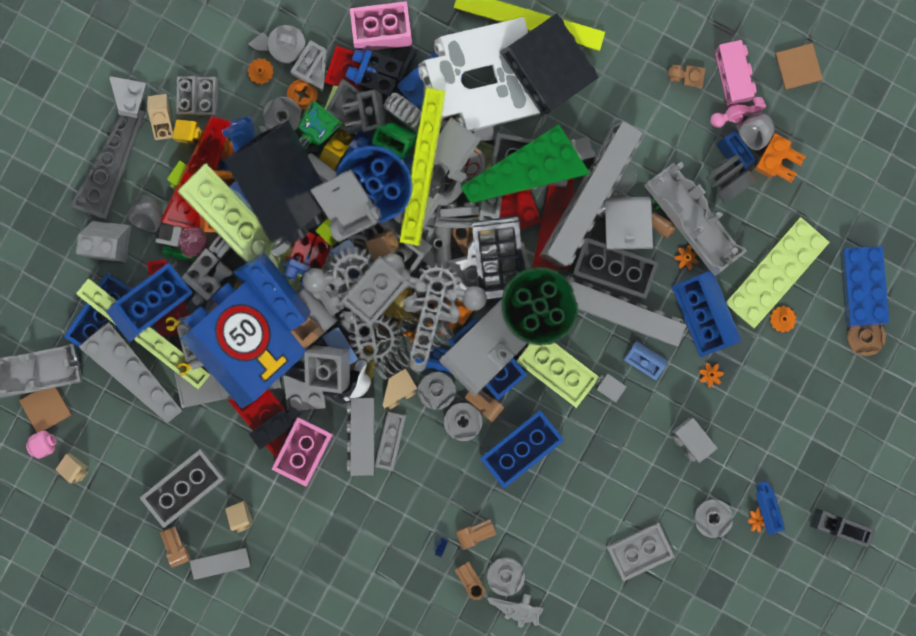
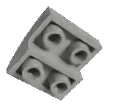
[176,76,218,116]

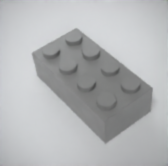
[140,449,227,528]

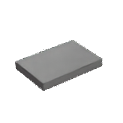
[341,256,410,326]
[606,522,675,582]

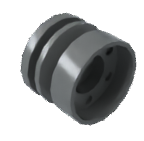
[705,154,757,204]

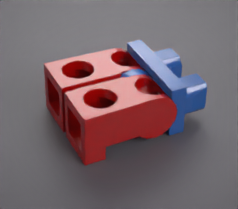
[282,232,331,286]

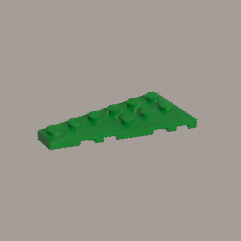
[460,125,590,203]

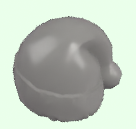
[736,113,775,150]

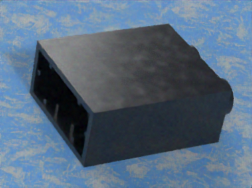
[224,120,325,244]

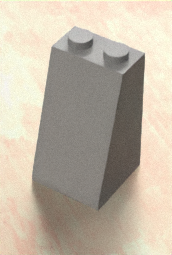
[76,221,131,263]

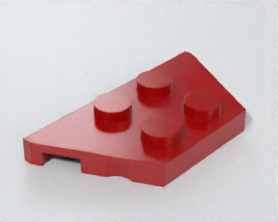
[228,390,294,458]

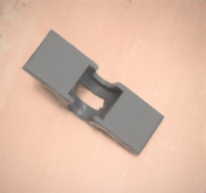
[393,117,481,228]

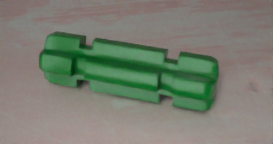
[162,245,200,262]

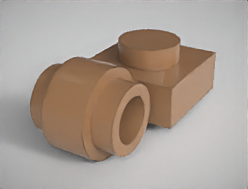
[668,65,706,88]

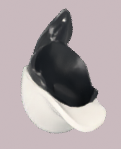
[323,360,371,404]

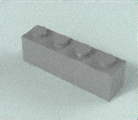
[347,398,375,475]

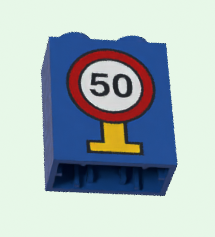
[180,282,306,408]

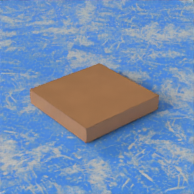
[775,43,823,90]
[19,387,72,433]

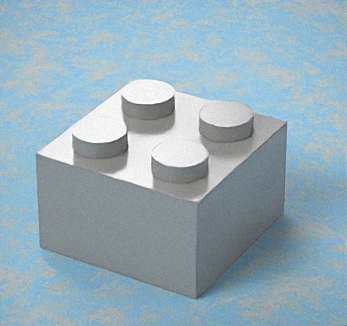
[305,345,350,393]
[672,418,718,463]

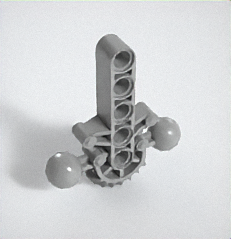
[303,247,404,359]
[401,263,487,372]

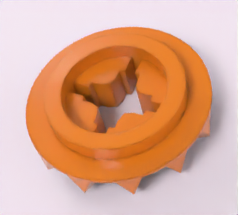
[287,79,318,110]

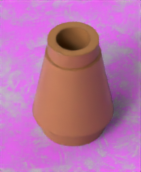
[652,212,677,239]

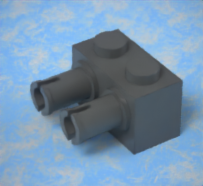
[342,90,387,135]

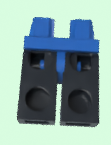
[346,50,403,98]

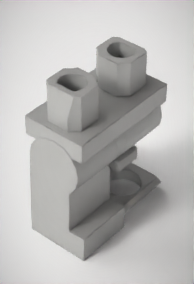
[181,248,235,307]

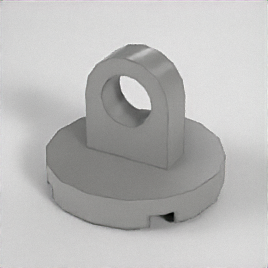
[268,25,305,64]

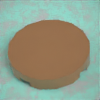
[847,325,886,356]

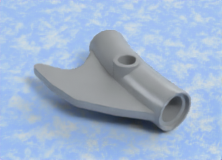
[423,215,452,270]

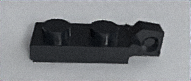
[249,408,300,450]

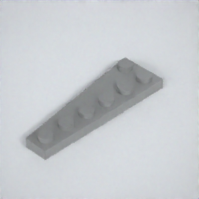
[79,322,182,423]

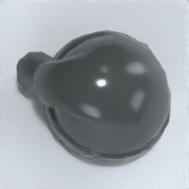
[127,196,163,232]

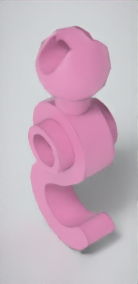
[710,97,766,128]

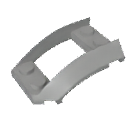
[426,176,502,228]

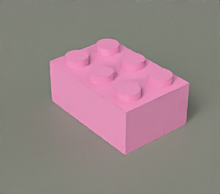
[350,1,412,52]
[715,40,756,106]
[272,417,333,487]

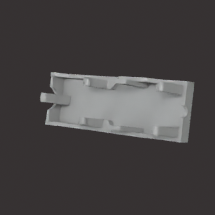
[644,162,747,276]
[0,344,83,399]

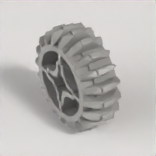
[383,93,422,134]
[349,312,402,363]

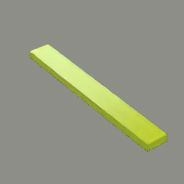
[454,0,605,51]
[399,87,446,246]

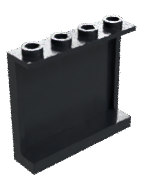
[500,13,599,116]

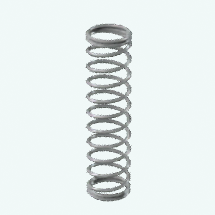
[375,321,454,380]

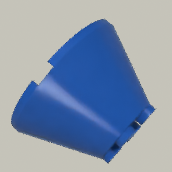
[336,146,413,222]

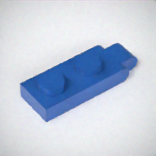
[756,481,785,535]

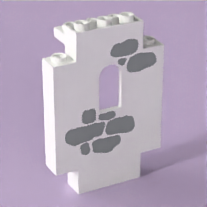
[418,17,540,131]

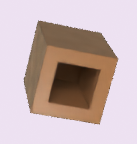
[365,229,399,260]

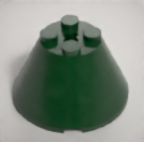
[501,267,578,346]

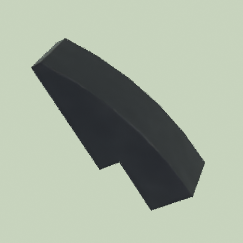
[810,508,875,548]

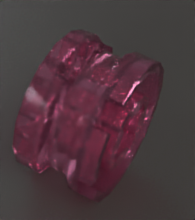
[179,227,206,258]

